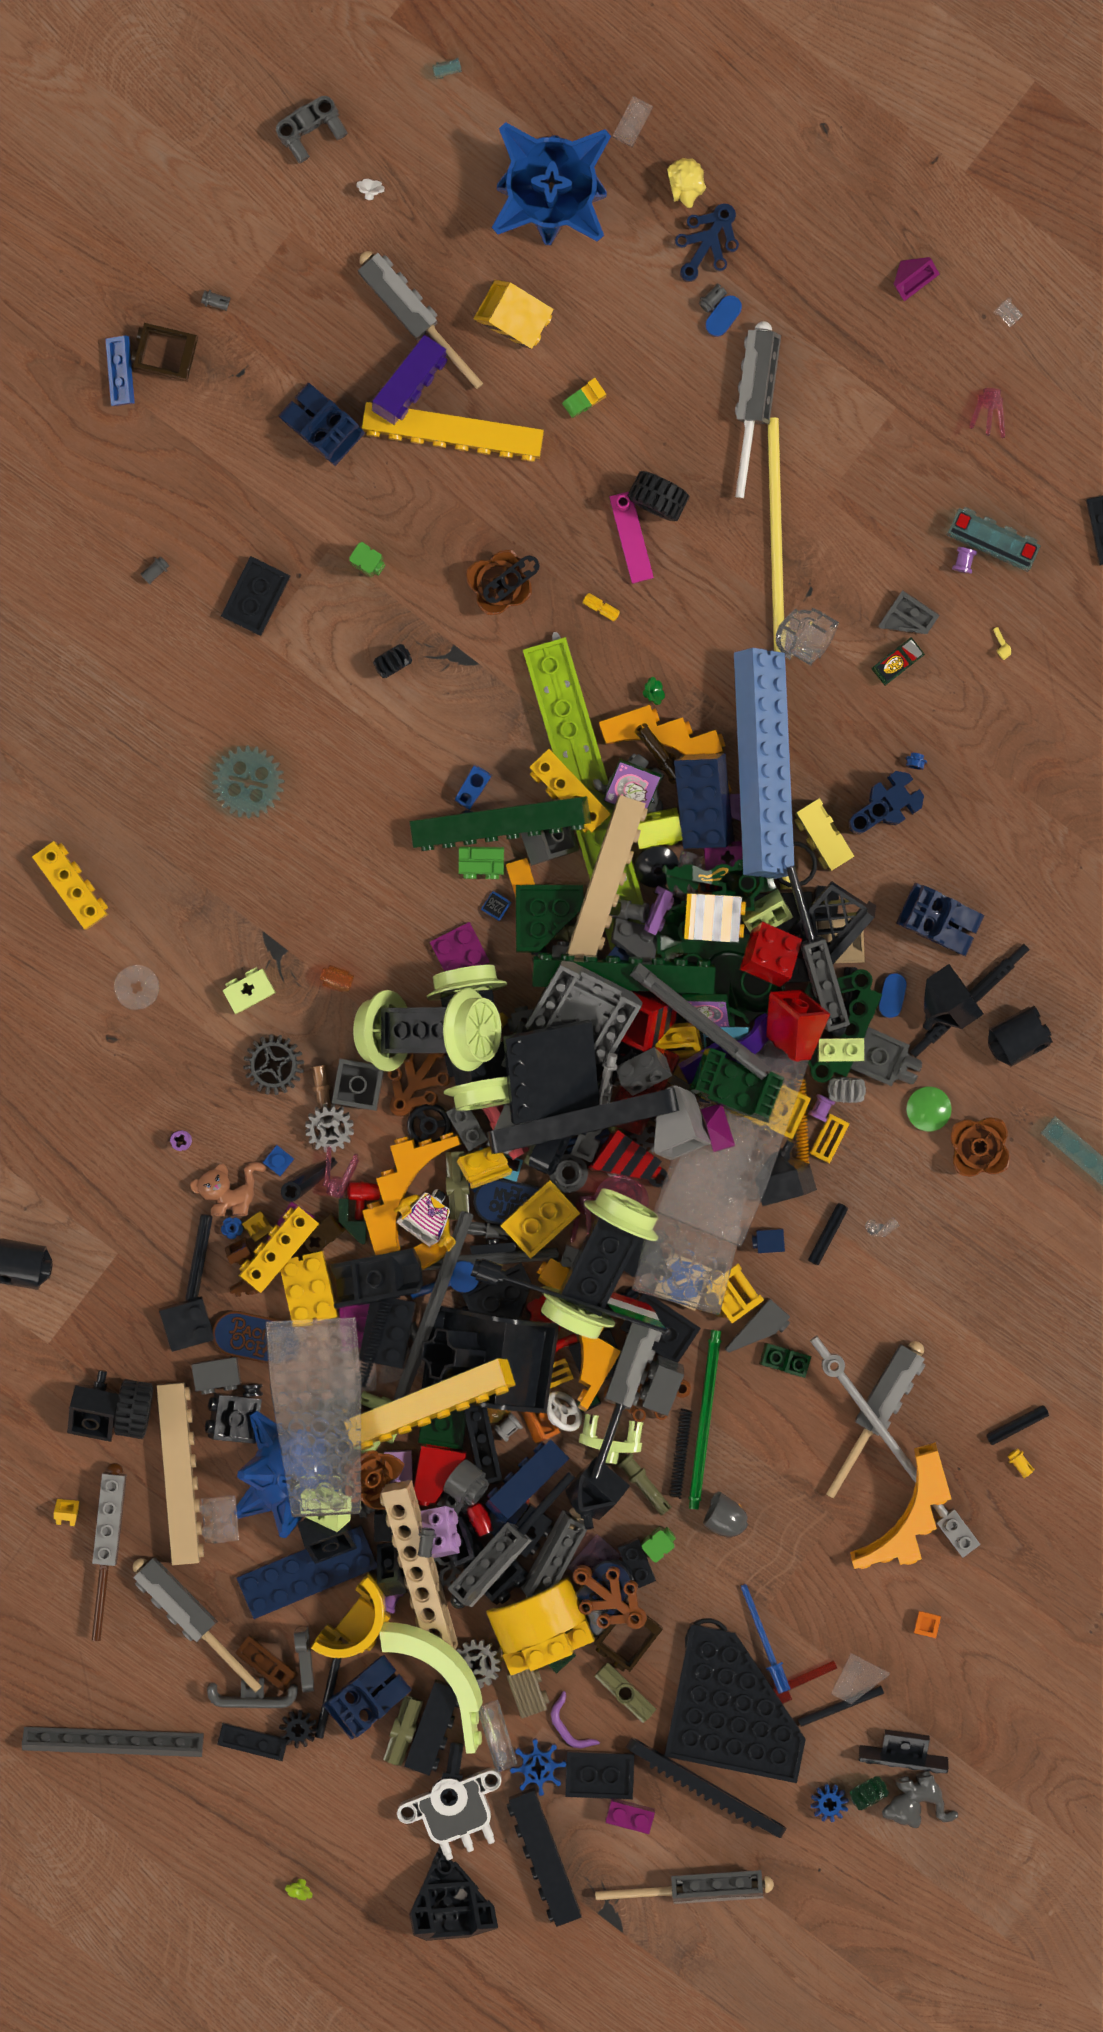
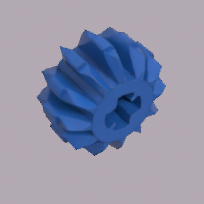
[810,1783,849,1822]

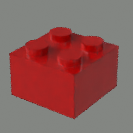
[740,922,802,987]

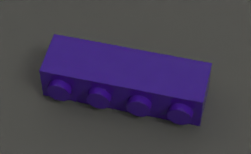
[372,335,447,425]

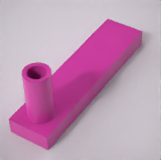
[609,492,654,584]

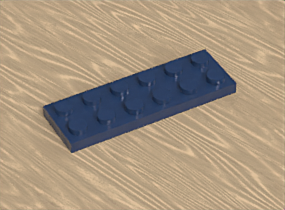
[237,1526,377,1619]

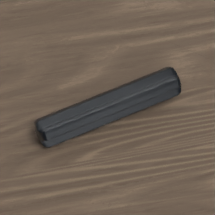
[808,1203,848,1265]
[986,1405,1049,1445]

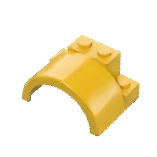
[311,1571,391,1658]
[486,1577,595,1676]

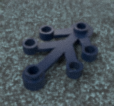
[675,203,739,282]

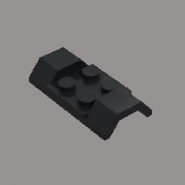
[330,1248,423,1309]

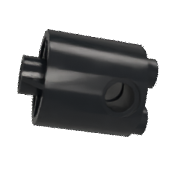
[988,1006,1053,1067]
[0,1238,53,1290]

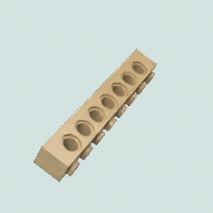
[380,1480,458,1650]

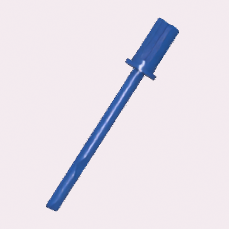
[741,1584,791,1694]

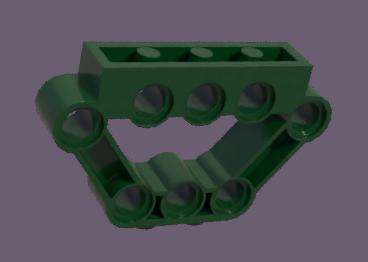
[801,969,882,1083]

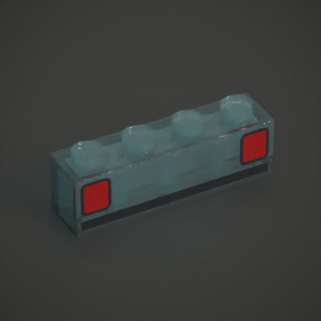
[946,507,1041,572]

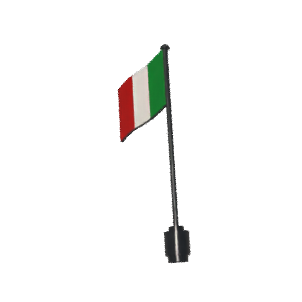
[471,1258,671,1336]

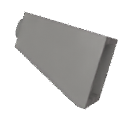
[654,1086,711,1160]

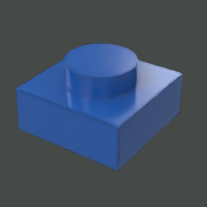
[263,1145,294,1176]

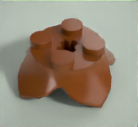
[467,550,532,615]
[951,1117,1010,1177]
[344,1450,405,1510]

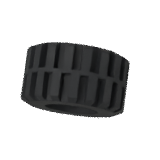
[627,471,690,521]
[114,1379,153,1439]

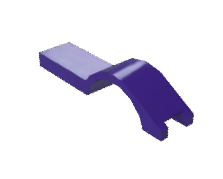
[678,1013,769,1084]

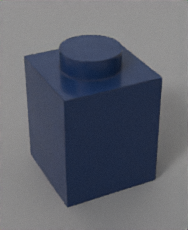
[752,1228,785,1253]

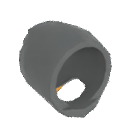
[703,1491,748,1538]

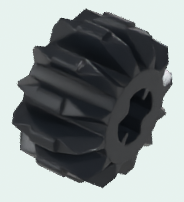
[373,644,412,678]
[279,1709,318,1748]

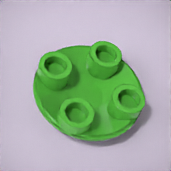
[906,1087,952,1131]

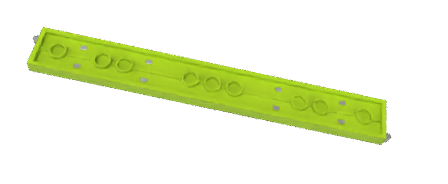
[523,632,660,958]

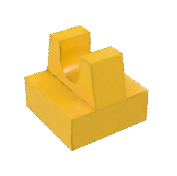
[242,1211,273,1242]
[54,1499,79,1526]

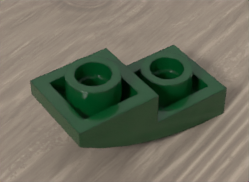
[759,1342,812,1378]

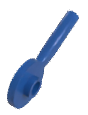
[411,1261,479,1299]

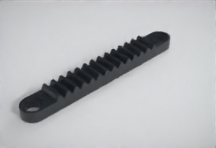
[626,1737,787,1838]

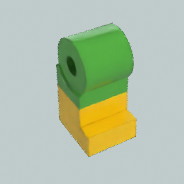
[562,378,606,418]

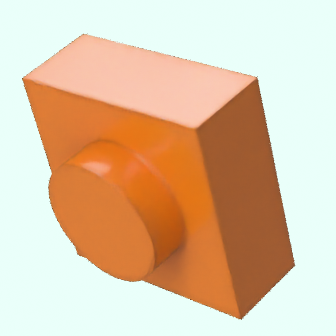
[914,1610,941,1638]

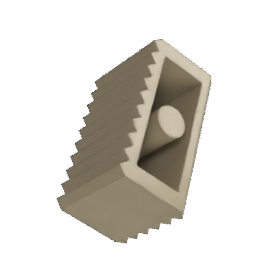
[507,1669,550,1719]

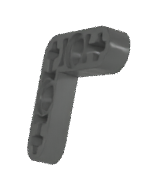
[294,1626,314,1692]

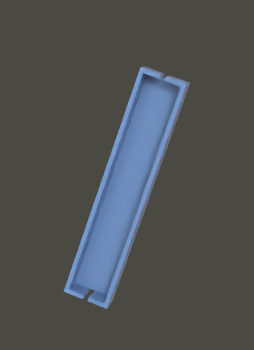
[734,648,794,879]

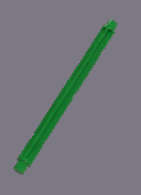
[688,1330,722,1510]

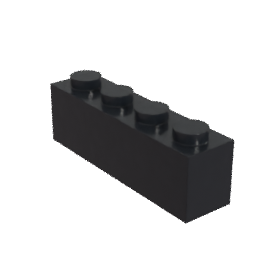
[404,1679,459,1776]

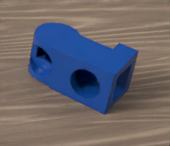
[454,765,493,810]

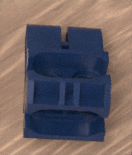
[278,382,365,466]
[848,771,924,835]
[896,883,985,956]
[323,1655,412,1740]

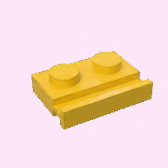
[457,1147,512,1189]

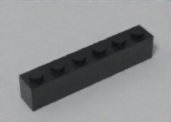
[506,1788,582,1927]

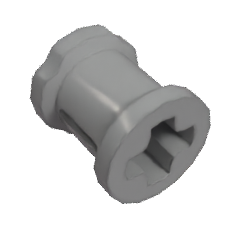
[494,1412,524,1442]

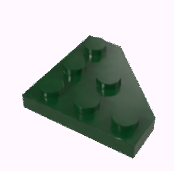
[516,885,583,953]

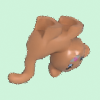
[190,1162,266,1217]

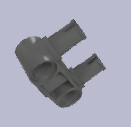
[276,96,348,164]

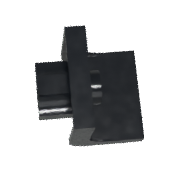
[420,1305,559,1413]

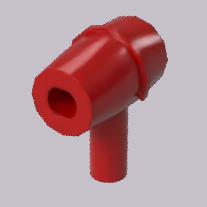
[347,1181,380,1220]
[466,1502,493,1536]

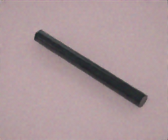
[315,1658,342,1739]
[798,1686,884,1727]

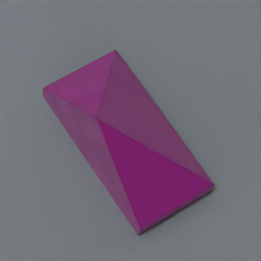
[894,257,940,301]
[700,1104,735,1153]

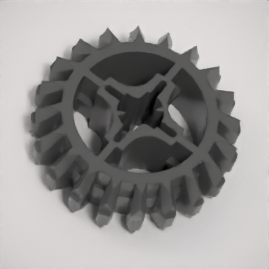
[243,1034,304,1095]

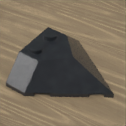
[409,1846,498,1941]

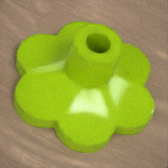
[285,1879,313,1900]

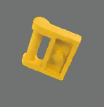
[655,1023,704,1062]
[705,1263,764,1323]

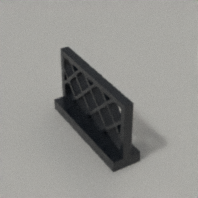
[787,881,876,964]

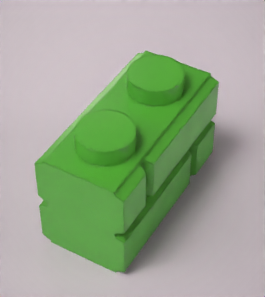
[349,542,386,578]
[459,847,504,879]
[641,1526,676,1563]

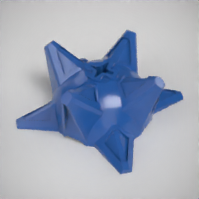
[492,122,611,245]
[233,1411,352,1538]

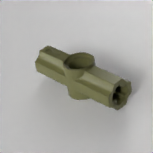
[446,1151,470,1220]
[594,1662,656,1723]
[383,1695,423,1766]

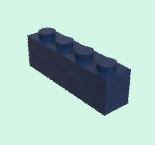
[485,1439,570,1524]

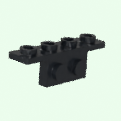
[859,1729,949,1774]

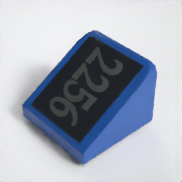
[481,891,512,922]

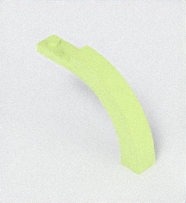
[379,1622,483,1753]

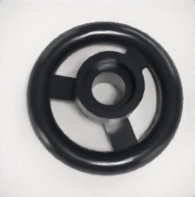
[407,1104,452,1145]

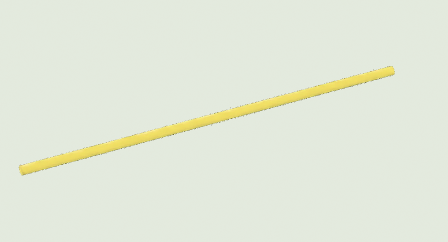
[768,418,791,889]

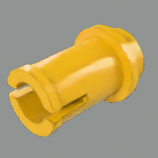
[1007,1448,1035,1478]

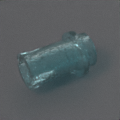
[432,58,462,79]

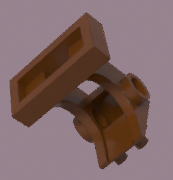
[225,1237,259,1297]

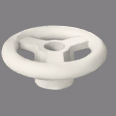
[547,1391,582,1431]

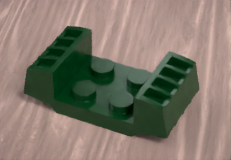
[689,1048,784,1123]

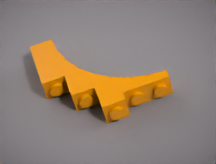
[599,705,731,792]
[363,1132,462,1255]
[850,1442,951,1569]

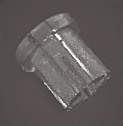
[993,297,1023,327]

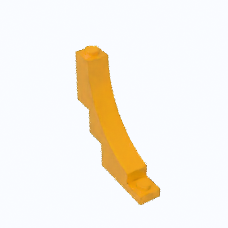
[537,1258,621,1412]

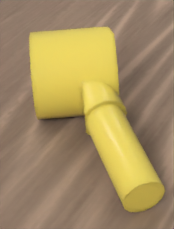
[993,627,1011,660]

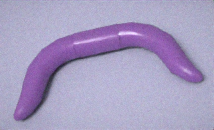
[551,1691,600,1749]

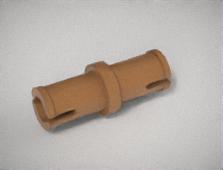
[311,1065,331,1110]

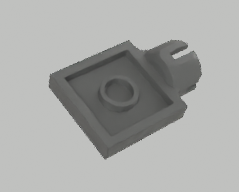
[851,1027,922,1086]

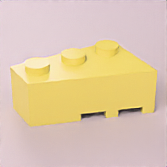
[794,798,854,872]

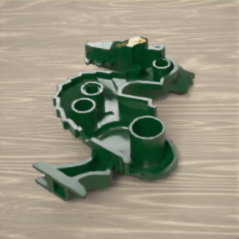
[655,859,785,1047]

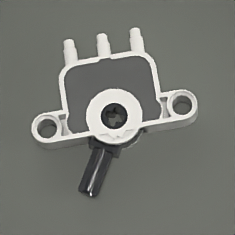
[397,1742,502,1860]

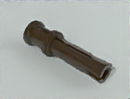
[635,723,676,784]

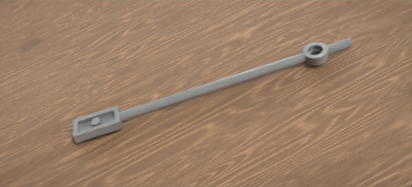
[810,1336,981,1558]

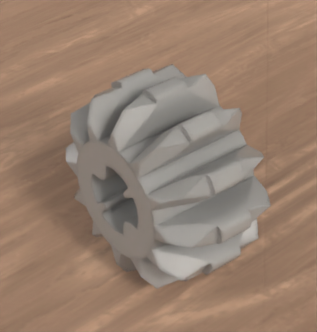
[828,1077,866,1103]

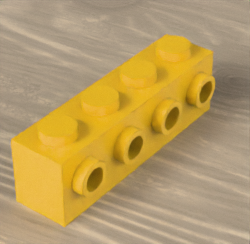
[529,749,611,834]
[32,841,109,930]
[238,1206,319,1293]

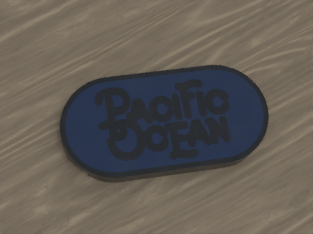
[473,1179,541,1225]
[572,1559,634,1637]

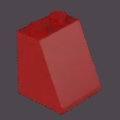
[766,990,830,1062]

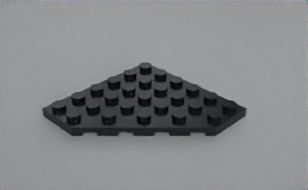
[664,1623,806,1783]

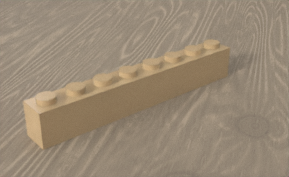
[566,794,648,958]
[157,1382,204,1565]

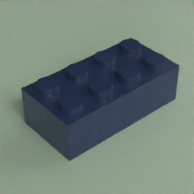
[674,753,734,849]

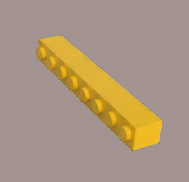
[362,402,544,462]
[344,1359,515,1450]

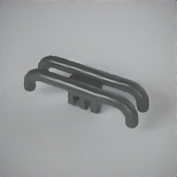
[207,1678,298,1708]

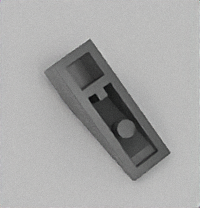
[725,1298,790,1352]

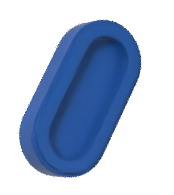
[706,295,742,337]
[879,974,907,1018]

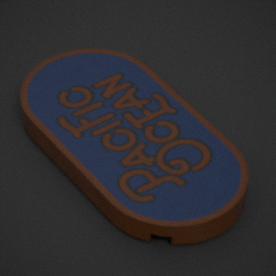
[213,1311,302,1366]

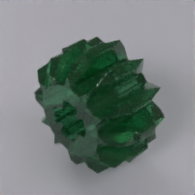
[849,1776,889,1810]

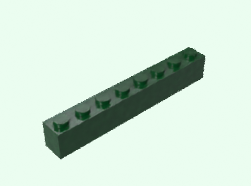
[409,796,591,851]
[532,953,715,994]

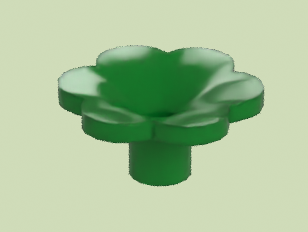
[643,677,665,705]

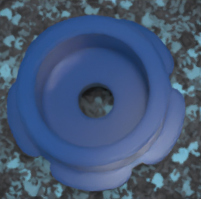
[906,753,927,770]
[221,1217,243,1239]

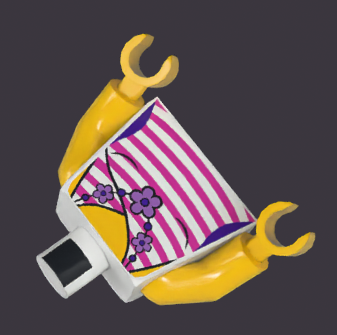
[394,1189,456,1252]

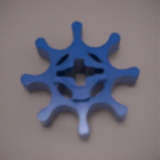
[510,1738,566,1796]

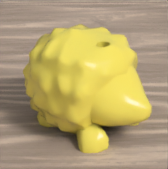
[667,158,706,208]

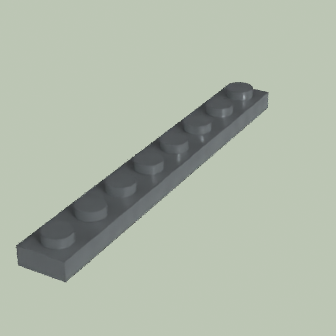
[22,1727,204,1757]

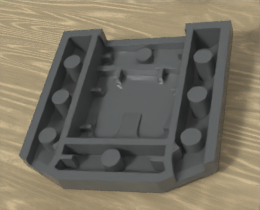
[525,961,642,1067]

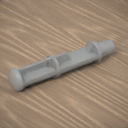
[599,1053,617,1105]

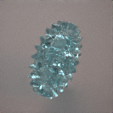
[212,745,285,819]

